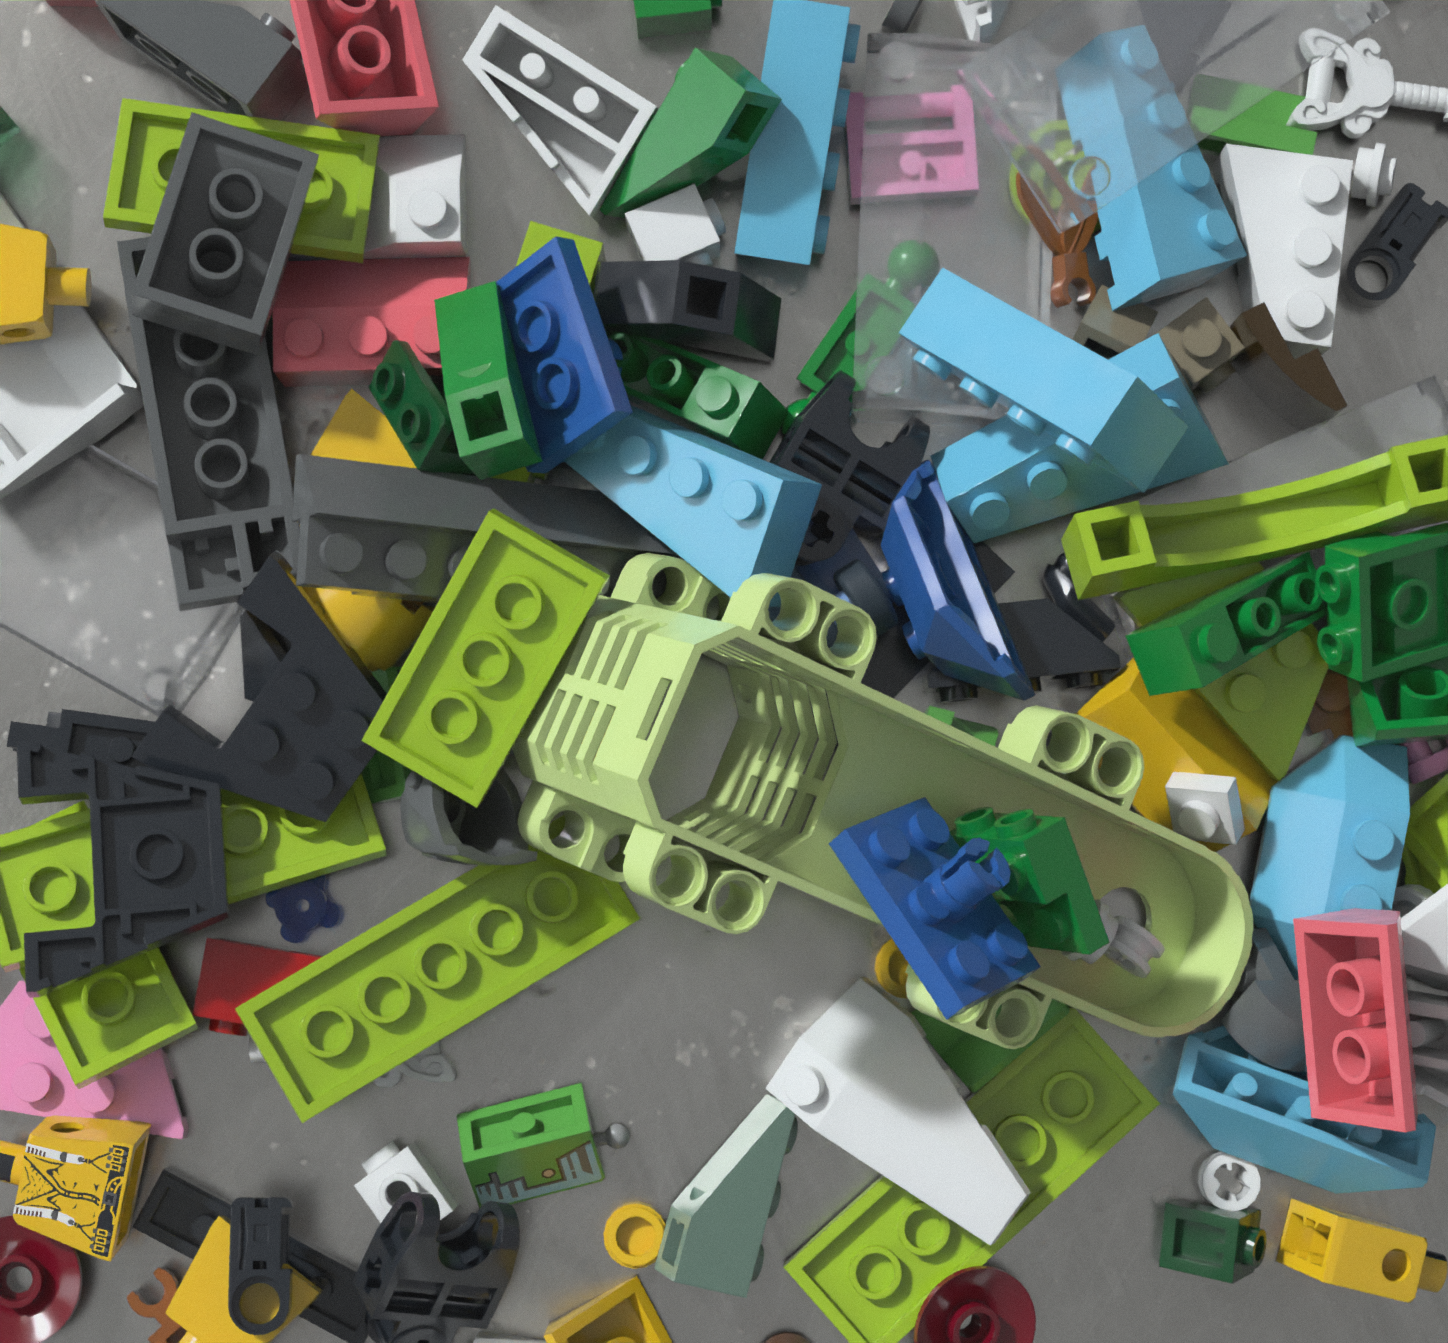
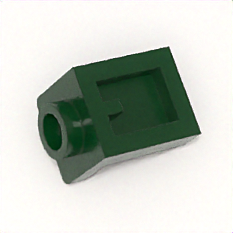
[1159,1199,1267,1284]

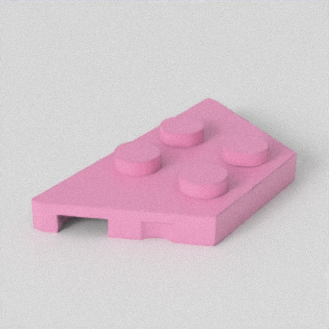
[0,980,189,1139]

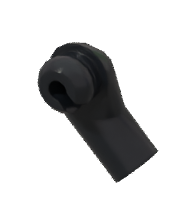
[1043,553,1115,642]

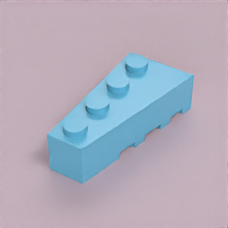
[734,0,861,265]
[1055,27,1247,311]
[899,268,1189,493]
[931,333,1229,543]
[564,405,822,607]

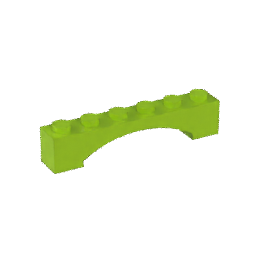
[1061,435,1448,600]

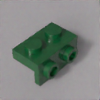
[368,340,476,476]

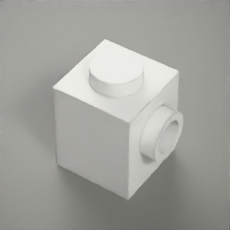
[625,184,727,267]
[354,1141,459,1223]

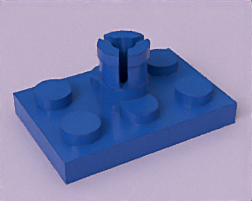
[497,236,633,474]
[829,797,1041,1020]

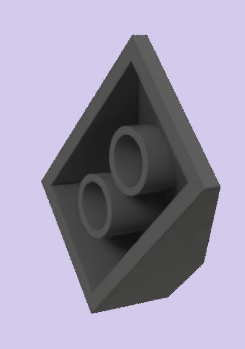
[94,0,309,121]
[131,112,319,356]

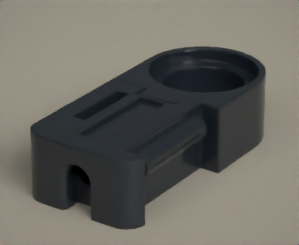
[1340,183,1448,307]
[228,1197,294,1335]

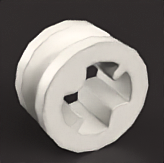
[1104,916,1165,978]
[1197,1151,1261,1212]

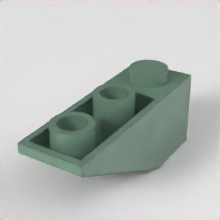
[654,1094,798,1298]

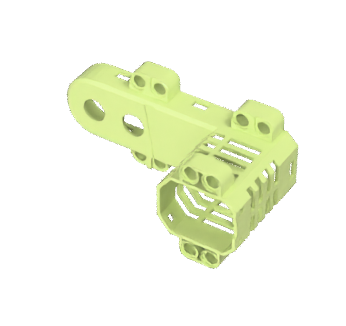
[512,553,1254,1049]

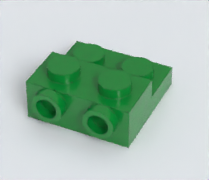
[1315,522,1448,683]
[949,807,1110,955]

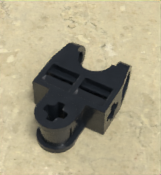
[769,370,930,566]
[353,1192,520,1343]

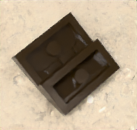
[1230,302,1348,435]

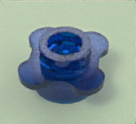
[266,875,341,943]

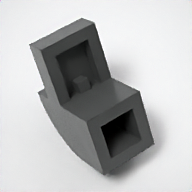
[1221,928,1307,1072]

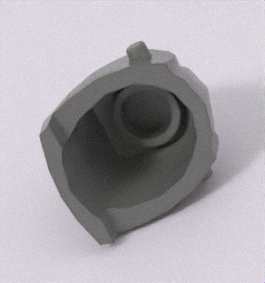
[400,768,537,866]

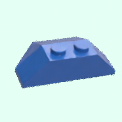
[881,460,1036,701]

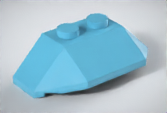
[1249,735,1410,980]
[1173,1026,1436,1194]

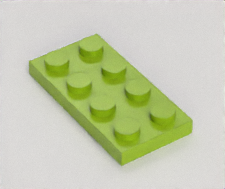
[103,98,380,263]
[361,508,610,808]
[19,800,199,1089]

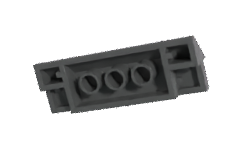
[117,237,300,611]
[292,454,680,603]

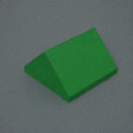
[1347,657,1448,747]

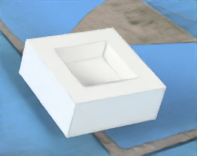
[1165,772,1245,845]

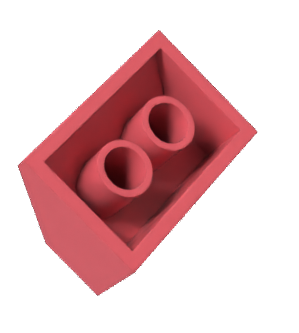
[290,0,439,137]
[272,257,471,387]
[1293,908,1418,1133]

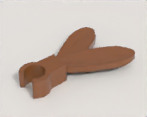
[1016,168,1099,308]

